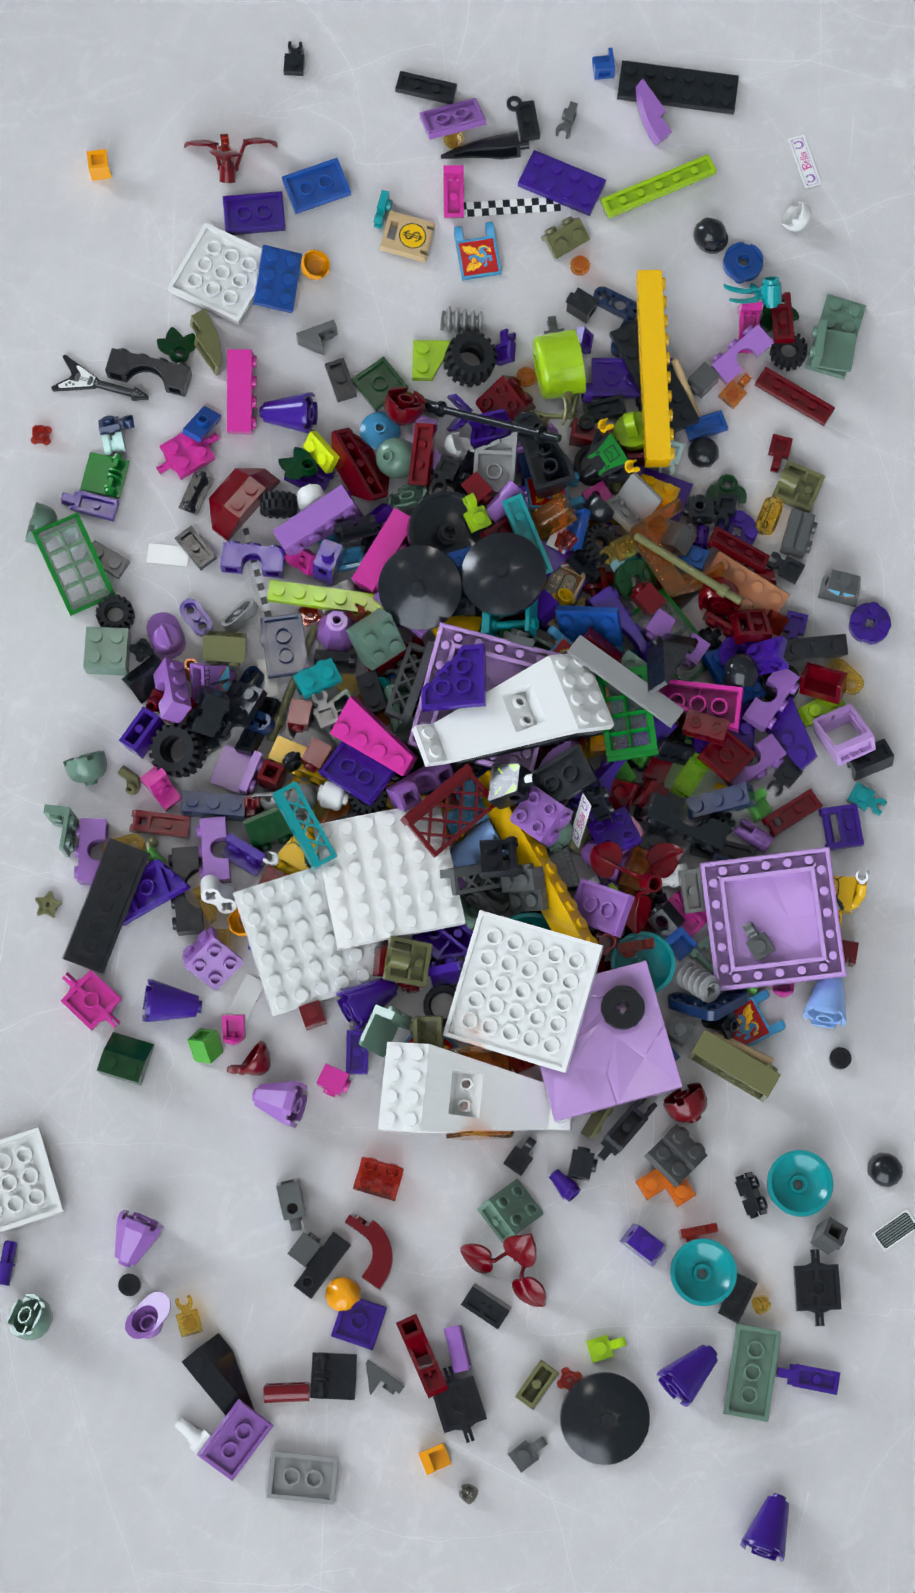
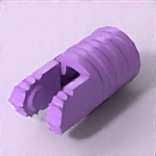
[733,818,774,853]

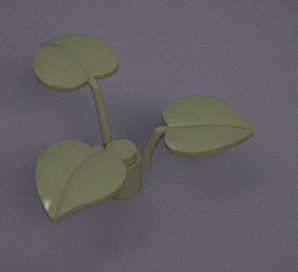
[530,391,579,428]

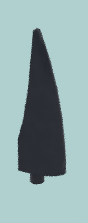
[441,131,530,160]

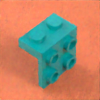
[293,658,343,699]

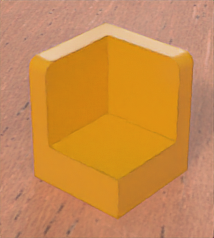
[86,149,111,181]
[418,1443,451,1475]

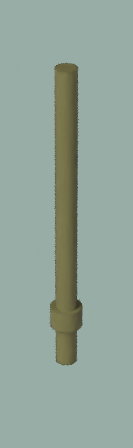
[633,532,743,605]
[267,626,318,742]

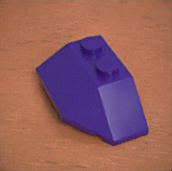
[412,925,473,961]

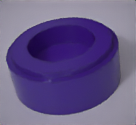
[581,383,593,403]

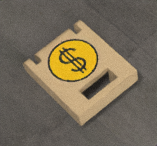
[379,210,436,262]

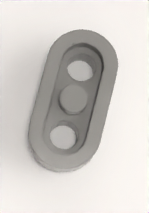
[221,598,258,632]

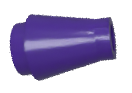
[549,1169,581,1202]

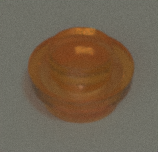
[570,255,590,276]
[516,367,536,387]

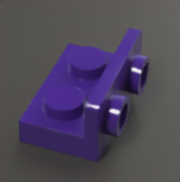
[221,833,268,877]

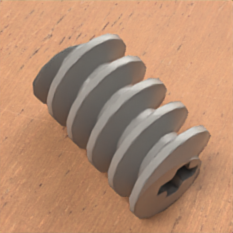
[440,306,483,335]
[675,962,721,1003]

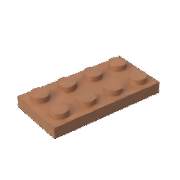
[698,551,791,627]

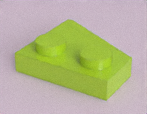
[412,340,450,381]

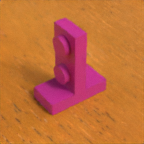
[443,165,464,218]
[738,302,763,354]
[140,766,182,812]

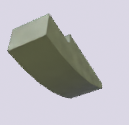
[190,309,221,376]

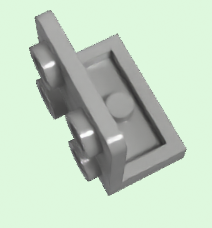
[606,473,662,535]

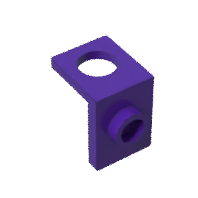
[446,393,473,432]

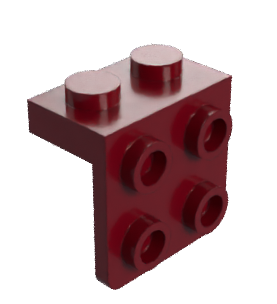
[476,375,536,421]

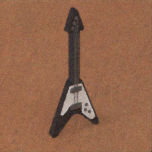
[51,355,149,401]

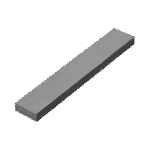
[567,635,684,728]

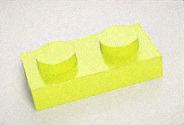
[303,431,340,474]

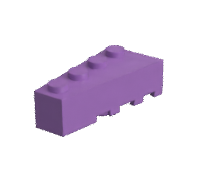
[273,484,364,557]

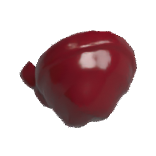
[227,1040,271,1076]

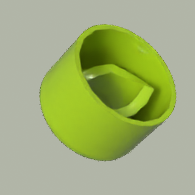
[532,329,586,400]

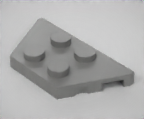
[473,432,518,498]

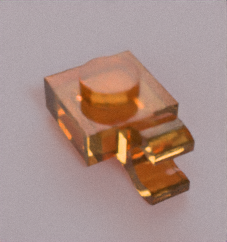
[718,373,752,409]

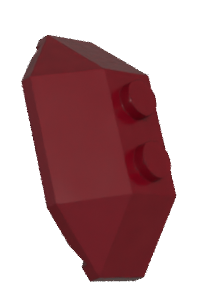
[331,427,390,501]
[209,468,281,542]

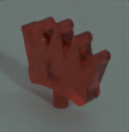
[554,530,578,552]

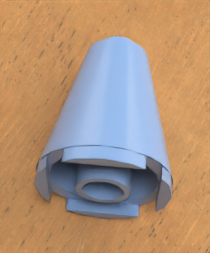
[450,818,509,867]
[803,977,847,1028]

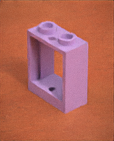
[813,703,876,766]

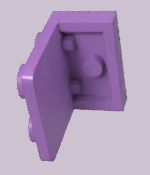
[210,745,264,796]
[510,786,574,847]
[182,926,243,990]

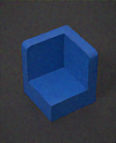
[592,48,615,80]
[664,926,698,961]

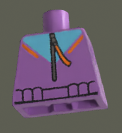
[190,662,237,704]

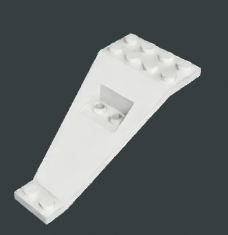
[412,654,614,767]
[378,1042,573,1133]

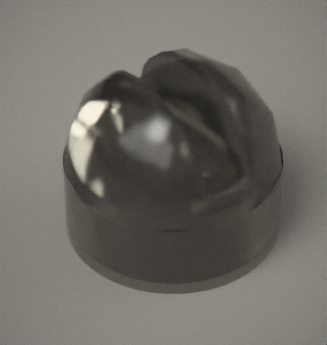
[458,1483,478,1504]

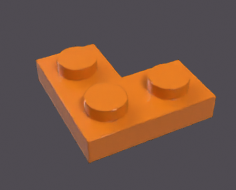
[635,1169,696,1208]

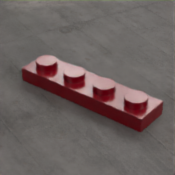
[754,367,835,426]

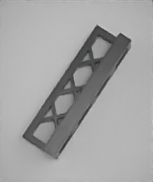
[384,641,435,724]
[440,859,510,896]

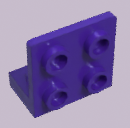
[586,806,642,852]

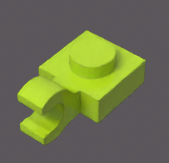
[462,493,492,534]
[586,1335,627,1363]

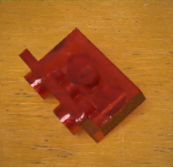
[353,1157,404,1201]

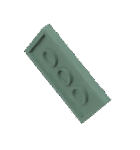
[805,294,866,380]
[723,1323,781,1422]

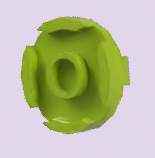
[613,411,644,451]

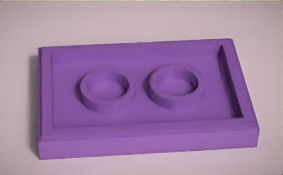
[419,98,487,140]
[574,878,635,938]
[197,1399,274,1481]

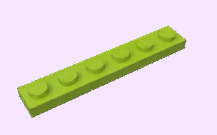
[600,154,717,219]
[267,579,385,616]

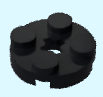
[601,985,645,1030]

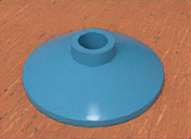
[360,412,400,450]

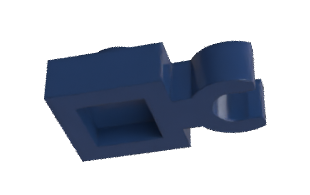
[98,415,135,435]

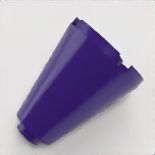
[259,392,318,434]
[336,978,398,1030]
[142,979,202,1022]
[657,1345,718,1407]
[740,1493,789,1562]

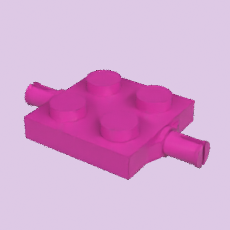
[156,432,220,480]
[61,970,122,1031]

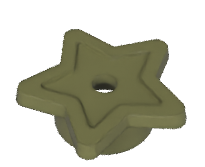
[35,891,62,918]

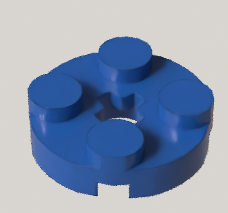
[723,242,763,284]

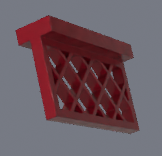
[400,763,496,858]

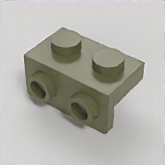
[541,216,590,259]
[410,1016,444,1049]

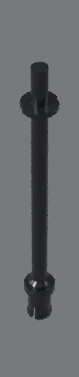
[424,399,562,443]

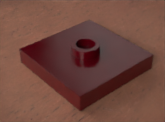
[697,730,756,785]

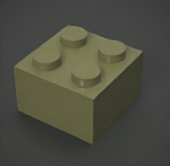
[202,630,247,666]

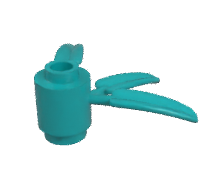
[723,276,782,308]

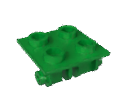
[80,452,130,499]

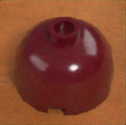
[384,387,426,426]
[698,576,741,615]
[663,1082,707,1123]

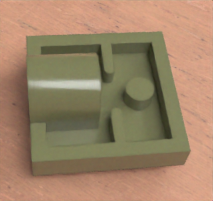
[771,460,826,513]
[383,936,432,988]

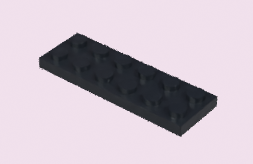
[617,60,739,115]
[609,321,700,433]
[62,838,150,974]

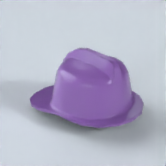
[146,612,186,659]
[125,1292,171,1339]

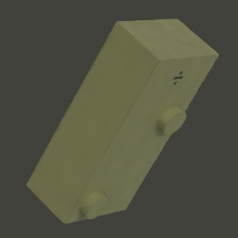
[688,1030,781,1102]

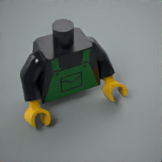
[582,418,640,483]

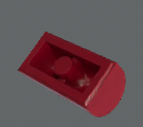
[263,1382,310,1403]

